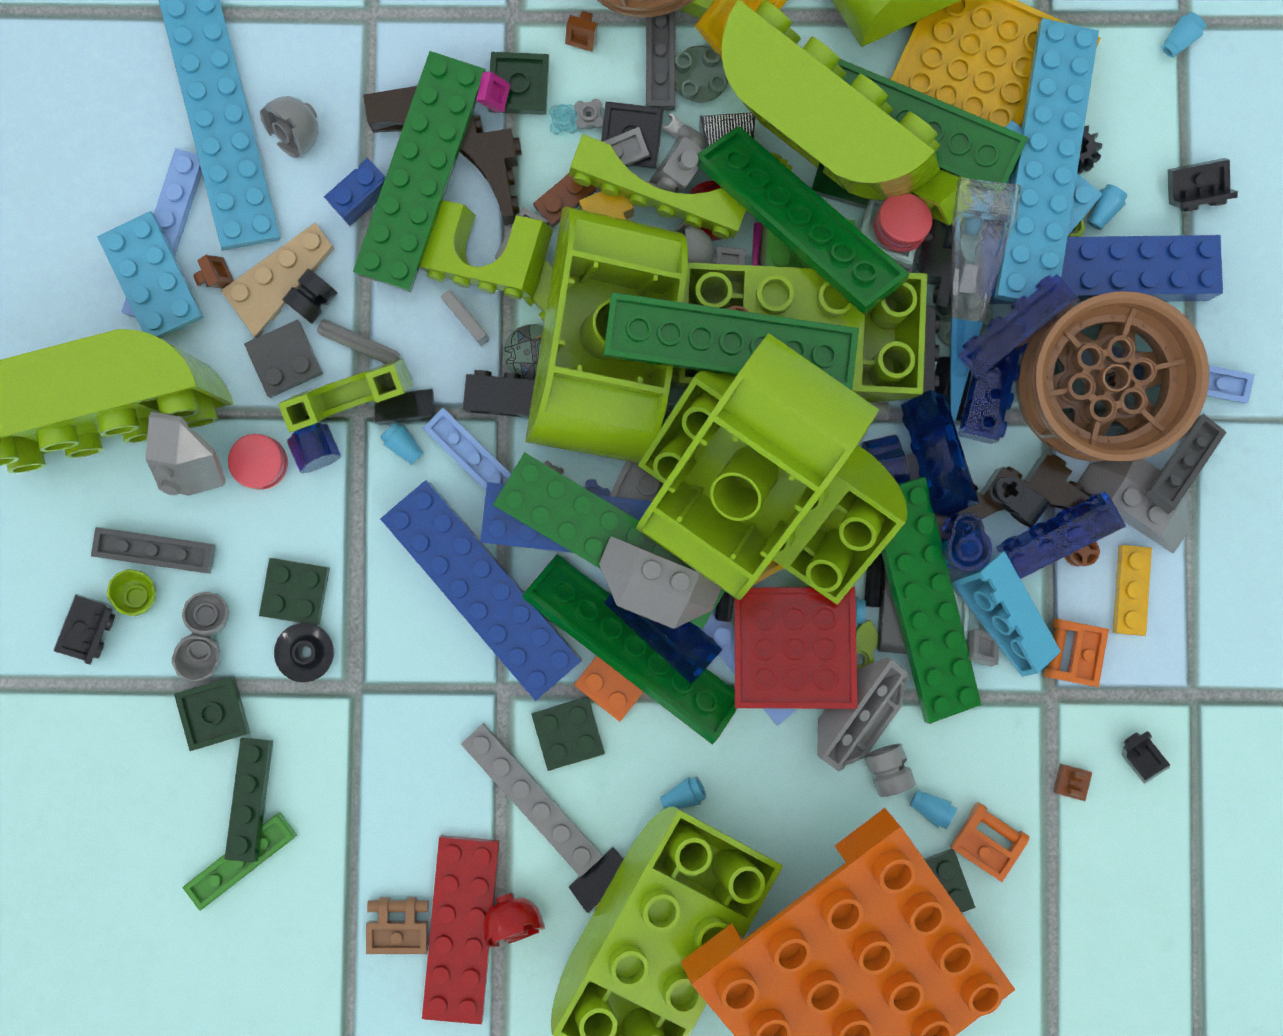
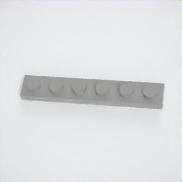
[461,723,603,877]

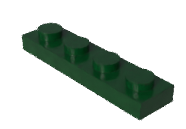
[225,738,273,862]

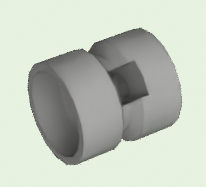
[864,743,916,797]

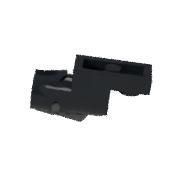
[913,219,964,316]

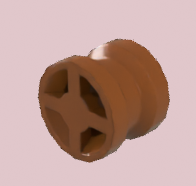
[1063,537,1100,567]

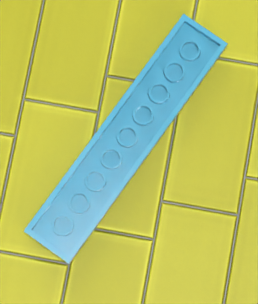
[159,0,280,251]
[994,18,1099,311]

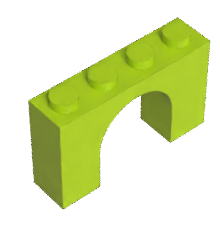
[420,200,553,300]
[278,358,413,433]

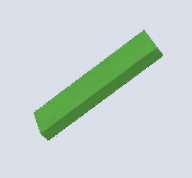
[182,812,298,911]

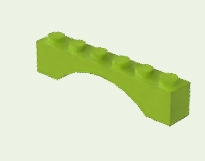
[569,134,746,239]

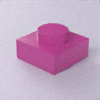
[476,72,510,113]

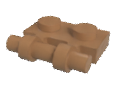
[366,897,429,954]

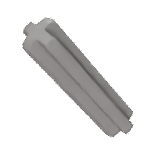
[317,319,400,364]

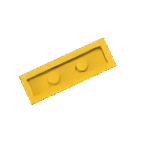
[1113,545,1152,636]

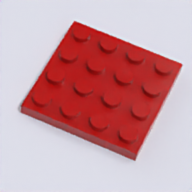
[735,587,858,709]

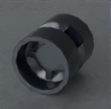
[282,268,338,324]

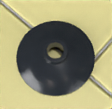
[274,623,334,682]

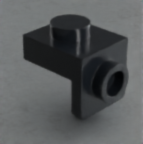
[1121,731,1170,784]

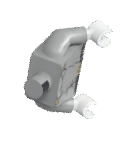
[633,113,705,193]

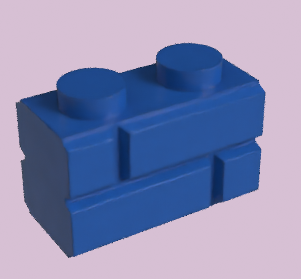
[324,158,385,226]

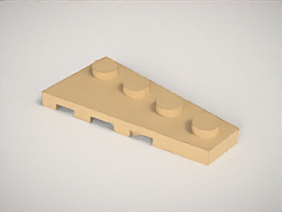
[221,223,335,338]

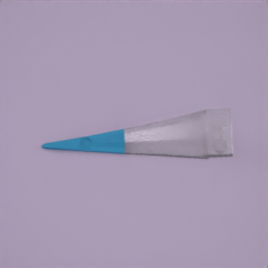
[949,178,1021,423]

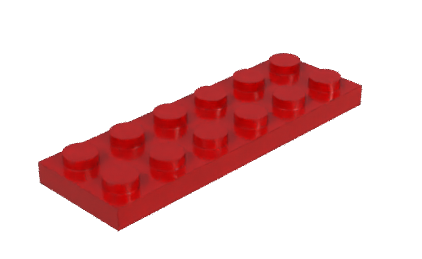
[422,835,500,1025]

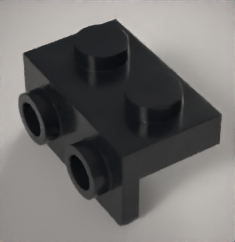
[1168,158,1238,212]
[53,594,115,665]

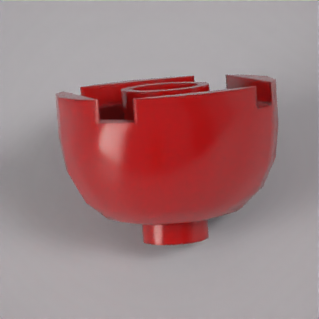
[483,893,545,948]

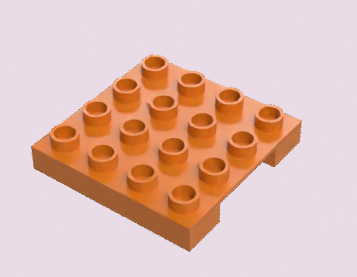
[681,808,1015,1036]

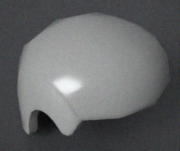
[182,592,229,636]
[172,633,221,682]

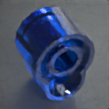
[287,423,342,473]
[861,434,911,484]
[941,512,992,571]

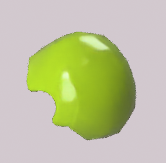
[107,569,157,616]

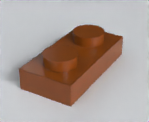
[533,173,596,228]

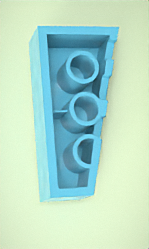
[951,551,1061,677]

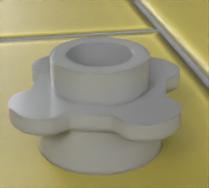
[574,99,604,130]

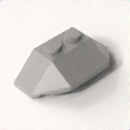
[146,411,226,496]
[1077,459,1190,553]
[599,536,721,629]
[817,657,909,771]

